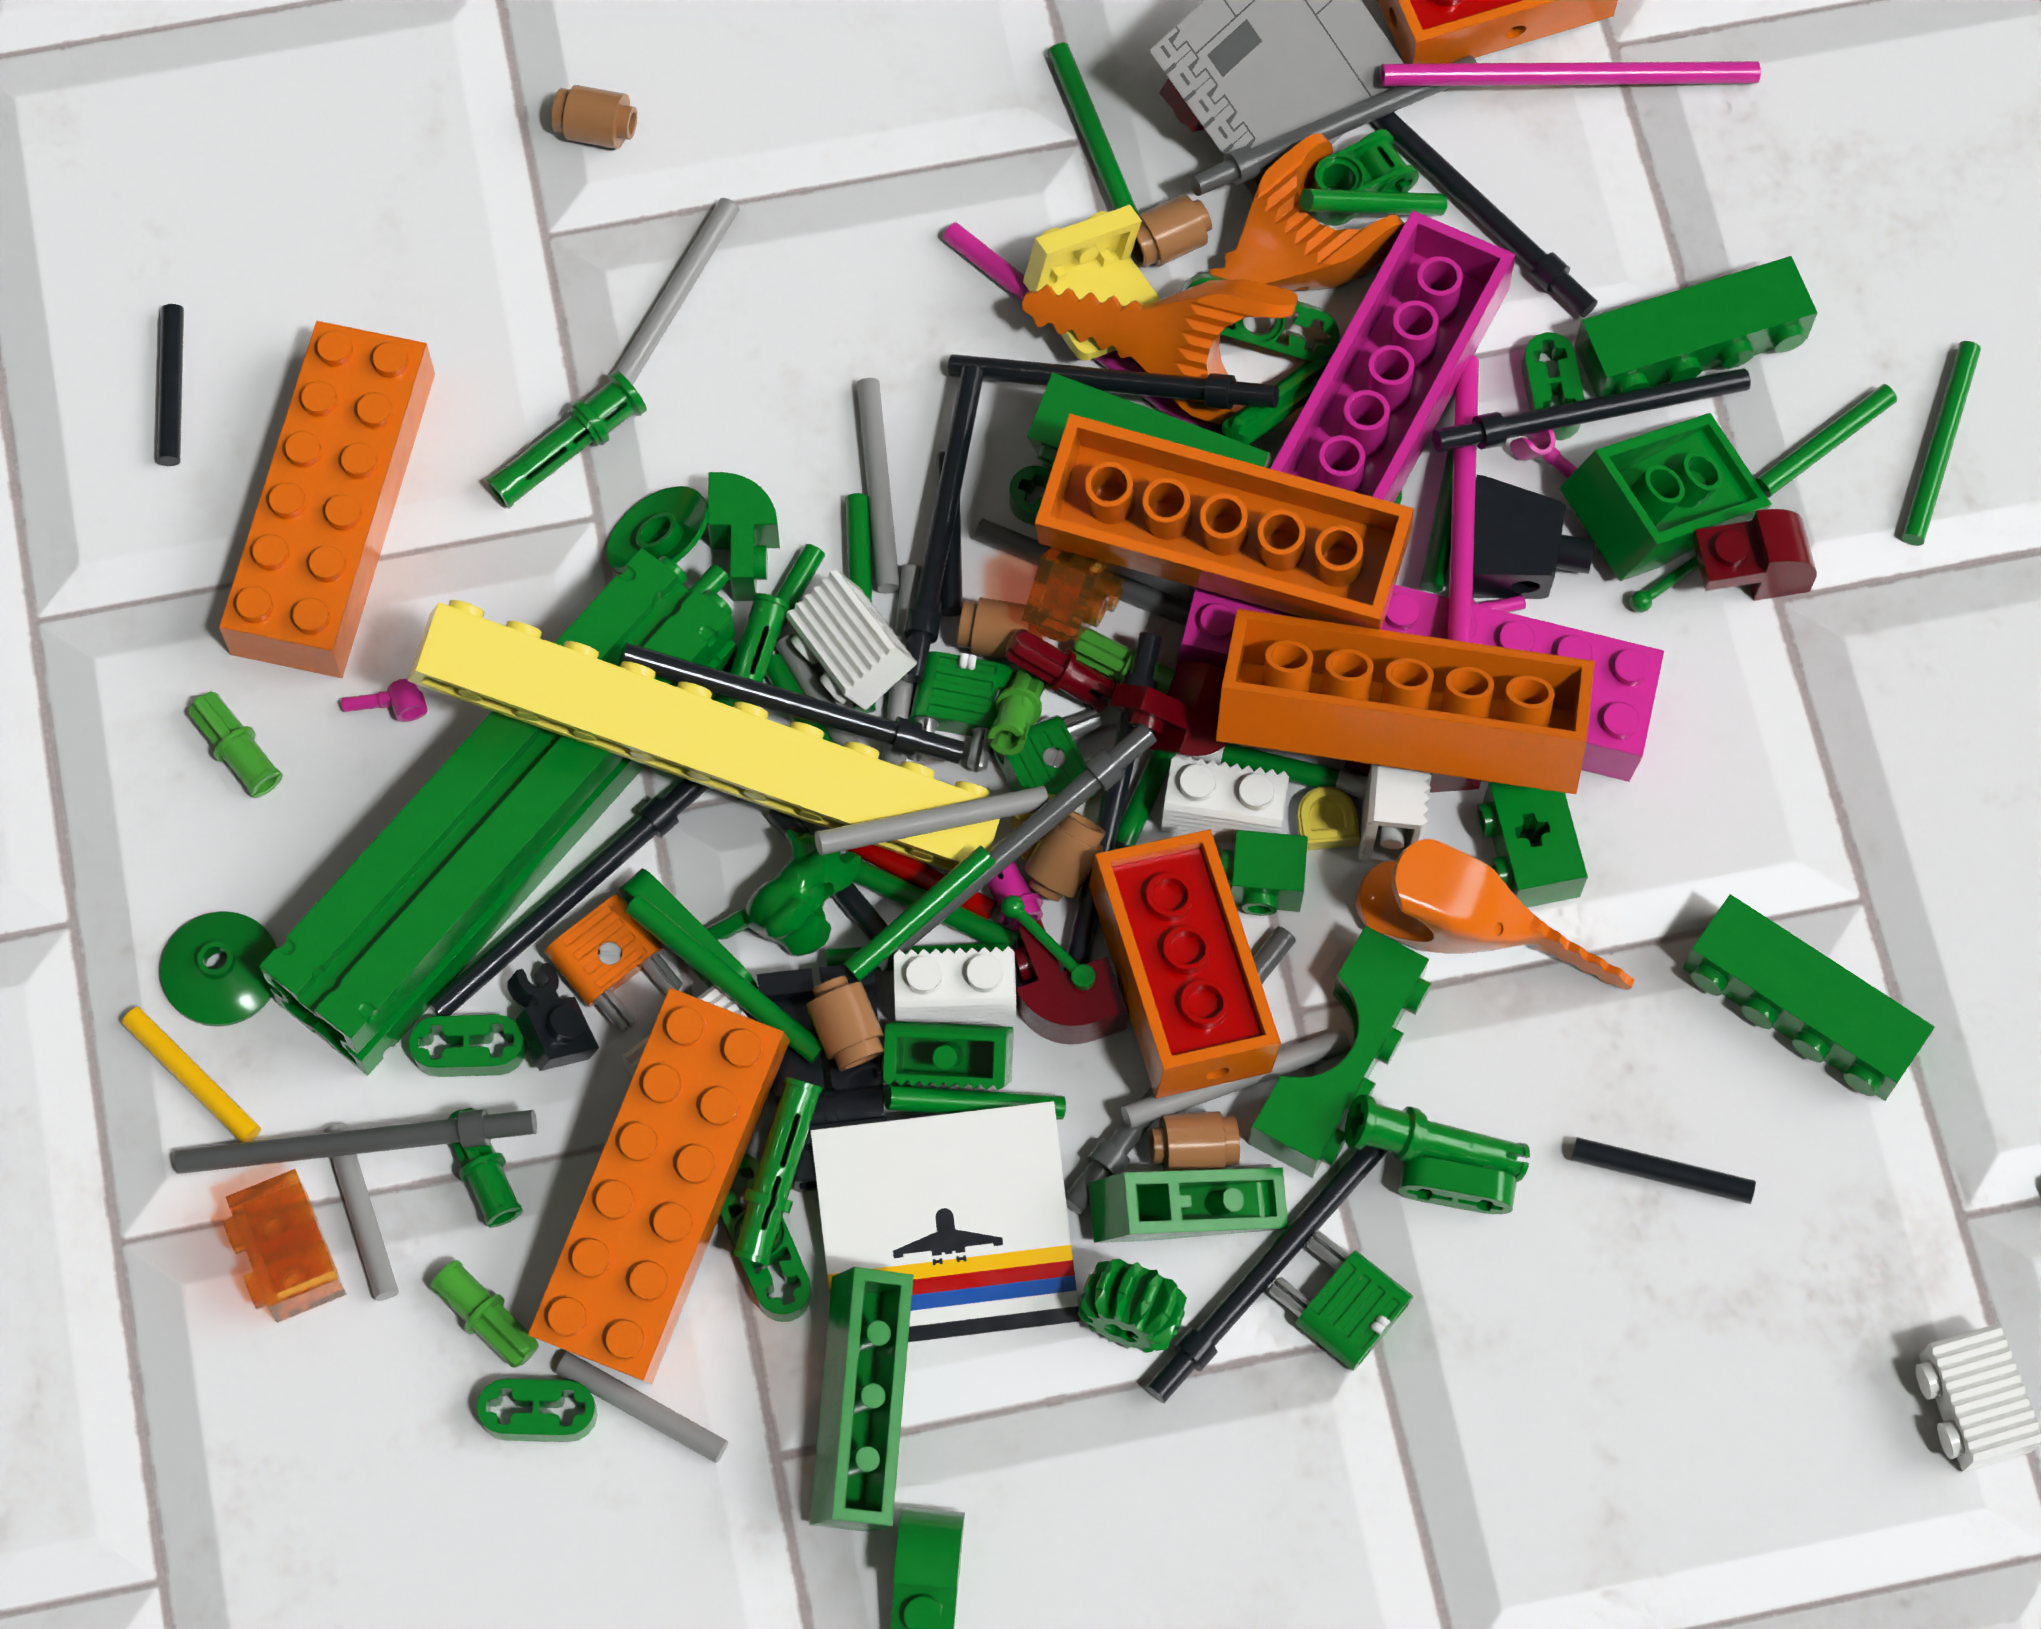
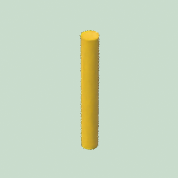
[122,1007,261,1142]

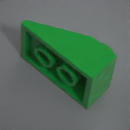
[1559,413,1772,581]

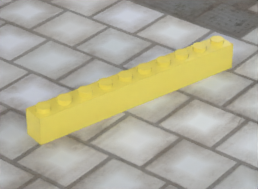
[407,600,1000,872]

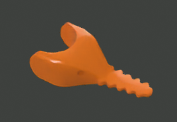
[1209,133,1405,290]
[1022,279,1298,425]
[1355,839,1634,990]

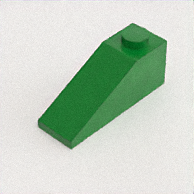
[1088,1167,1289,1243]

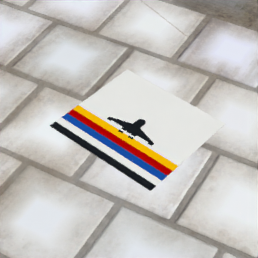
[811,1101,1080,1342]

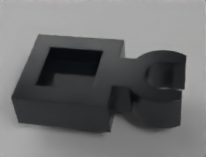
[507,963,599,1071]

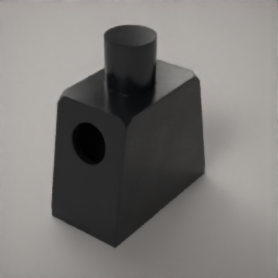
[1473,475,1595,599]

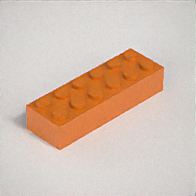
[219,320,435,678]
[1035,414,1414,630]
[1216,609,1595,794]
[528,987,790,1384]

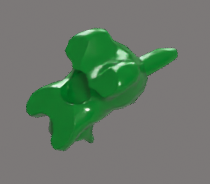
[706,829,861,957]

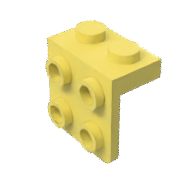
[1023,205,1161,361]

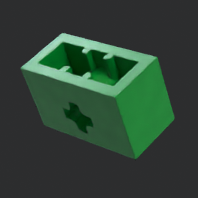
[1477,782,1588,907]

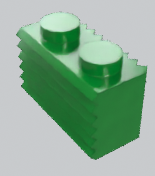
[883,1021,1014,1091]

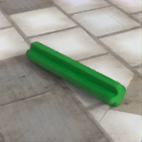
[1222,358,1328,445]

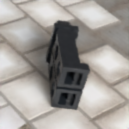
[756,965,887,1192]

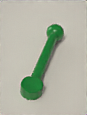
[1630,555,1699,613]
[1001,895,1095,991]

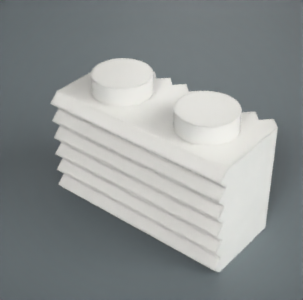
[786,570,917,710]
[1161,754,1289,843]
[1358,764,1432,864]
[894,946,1016,1025]
[1916,1323,2041,1472]

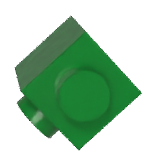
[1221,830,1308,916]

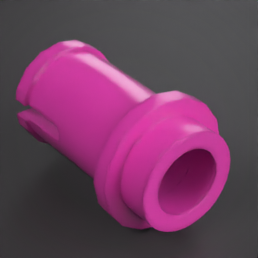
[987,861,1043,932]

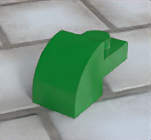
[708,472,780,601]
[890,1507,965,1629]

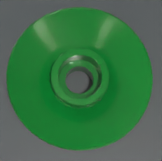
[606,486,709,575]
[160,911,277,1026]

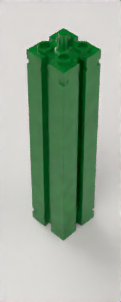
[259,548,737,1076]

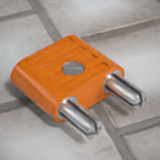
[544,894,682,1033]

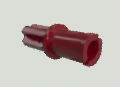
[1004,629,1117,713]

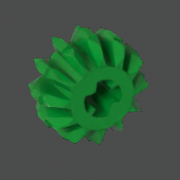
[1078,1259,1187,1353]

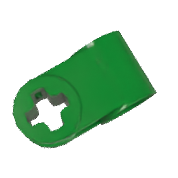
[1311,129,1419,226]

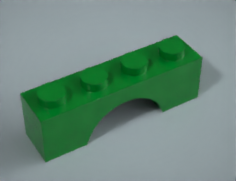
[1249,926,1432,1178]

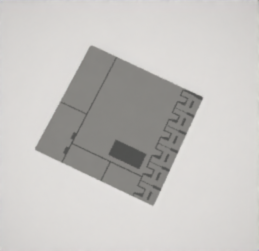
[1150,0,1404,197]

